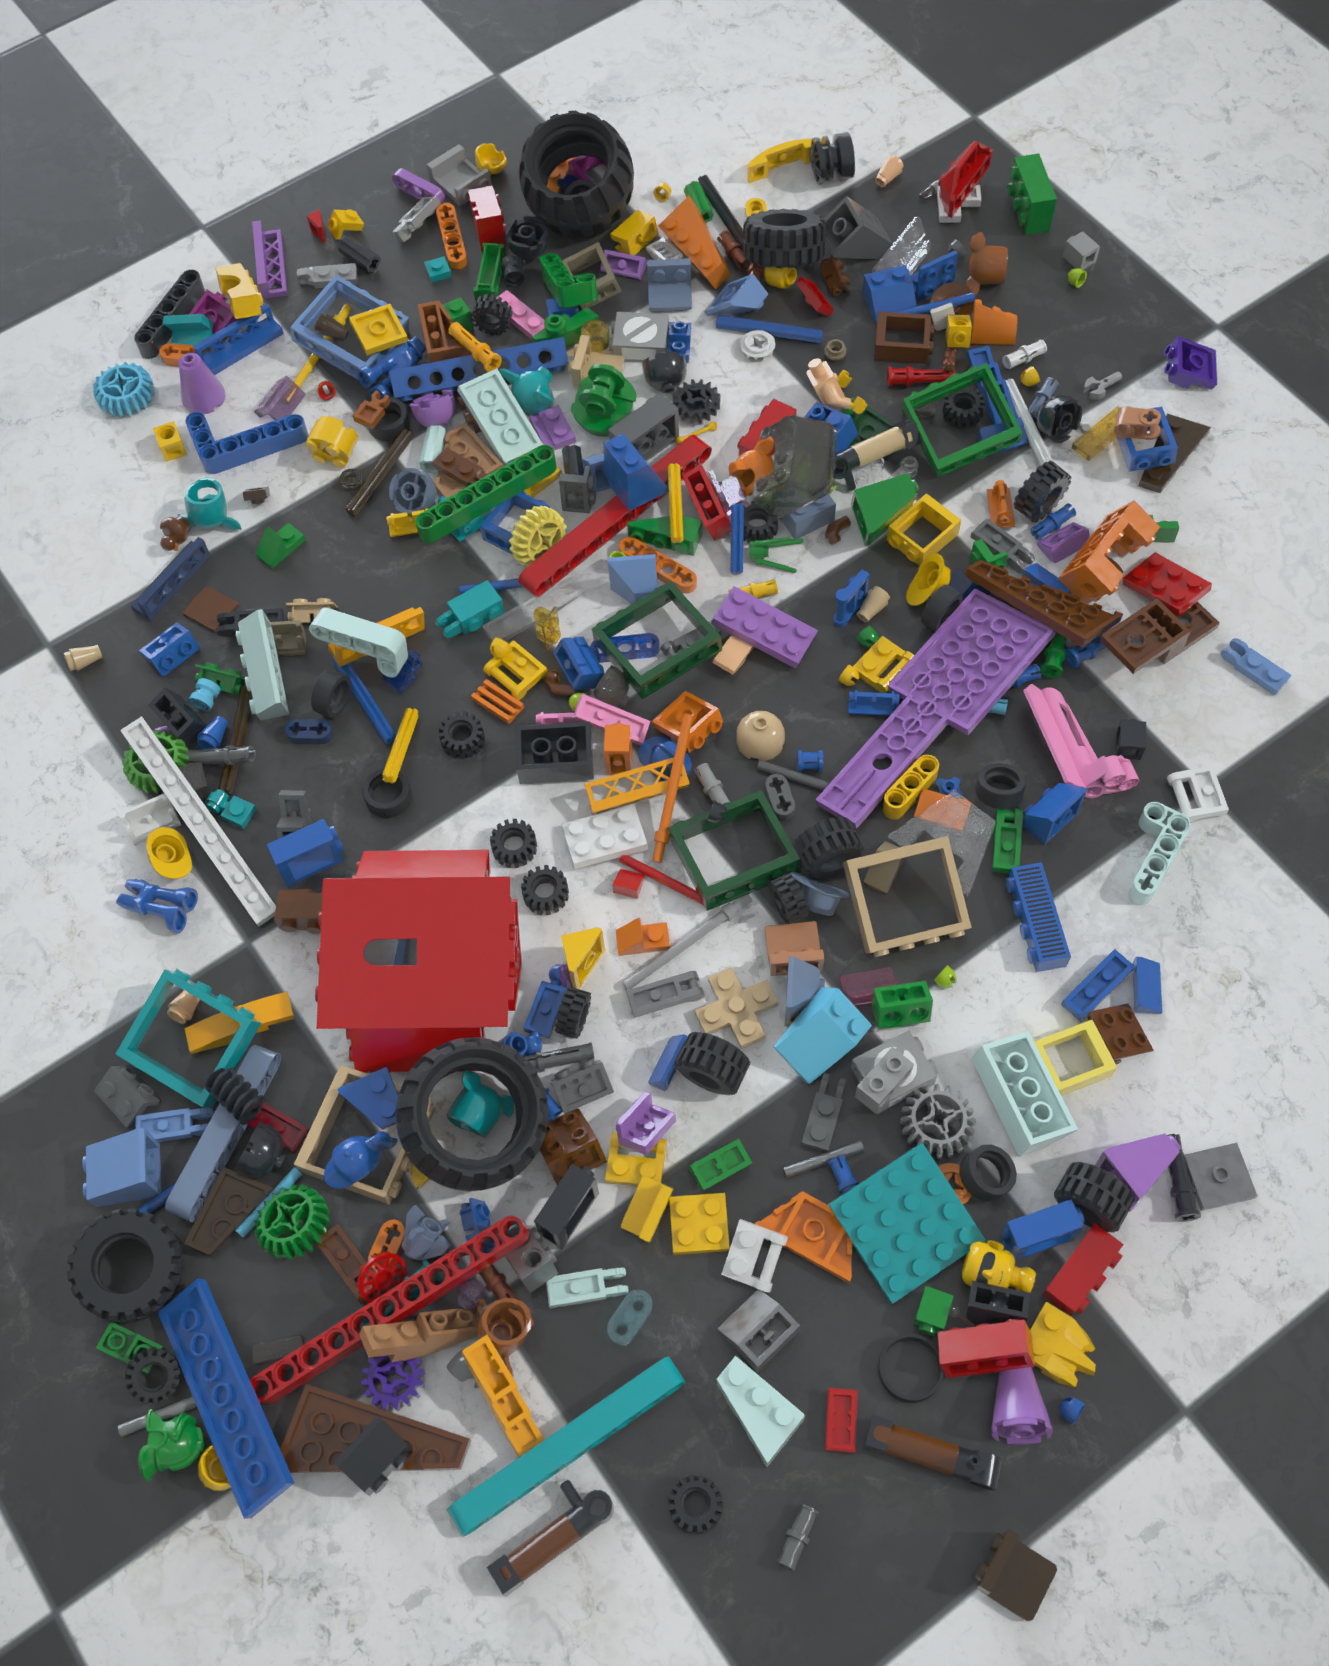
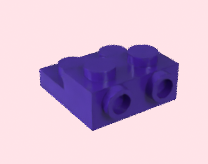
[1164,336,1217,390]

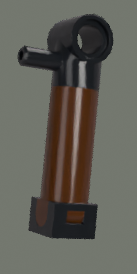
[863,1415,1003,1491]
[486,1480,614,1597]

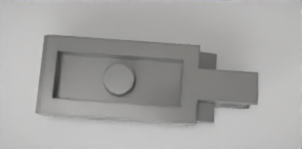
[393,196,441,242]
[297,263,357,288]

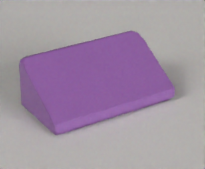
[600,249,647,280]
[1037,522,1090,563]

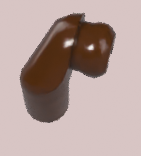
[825,515,851,545]
[545,670,576,697]

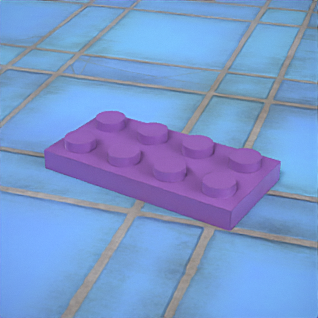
[711,586,818,669]

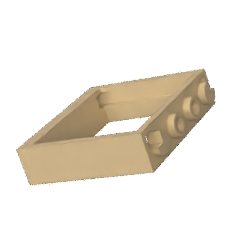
[843,836,972,957]
[294,1065,435,1205]

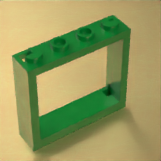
[902,363,1023,478]

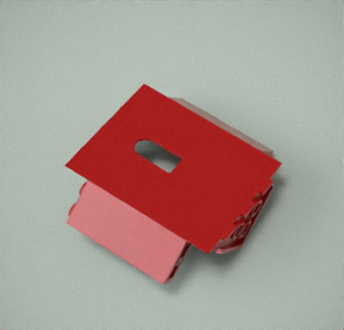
[315,849,522,1072]

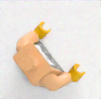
[806,358,867,414]

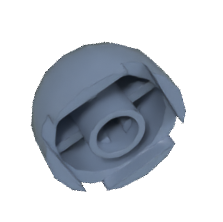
[389,468,436,515]

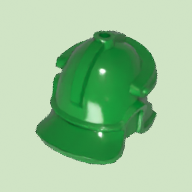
[138,1409,204,1482]

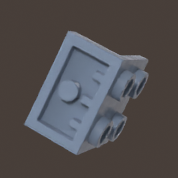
[647,258,692,311]

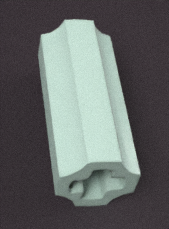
[419,425,446,473]

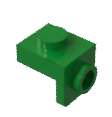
[970,539,1008,569]

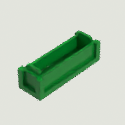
[473,243,506,301]

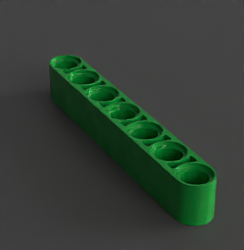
[415,445,557,543]

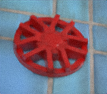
[356,1251,407,1303]

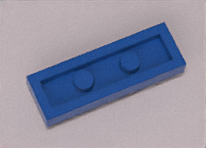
[1061,949,1135,1022]

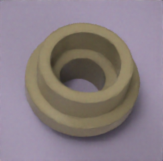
[824,339,847,361]

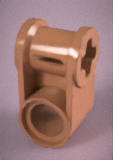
[1113,406,1161,440]

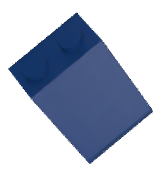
[603,434,669,511]

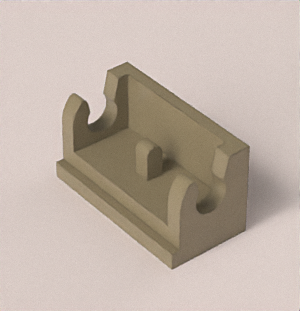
[270,620,306,656]

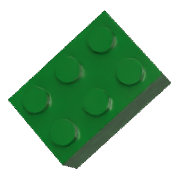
[1007,153,1057,235]

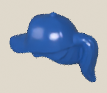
[324,1131,398,1189]

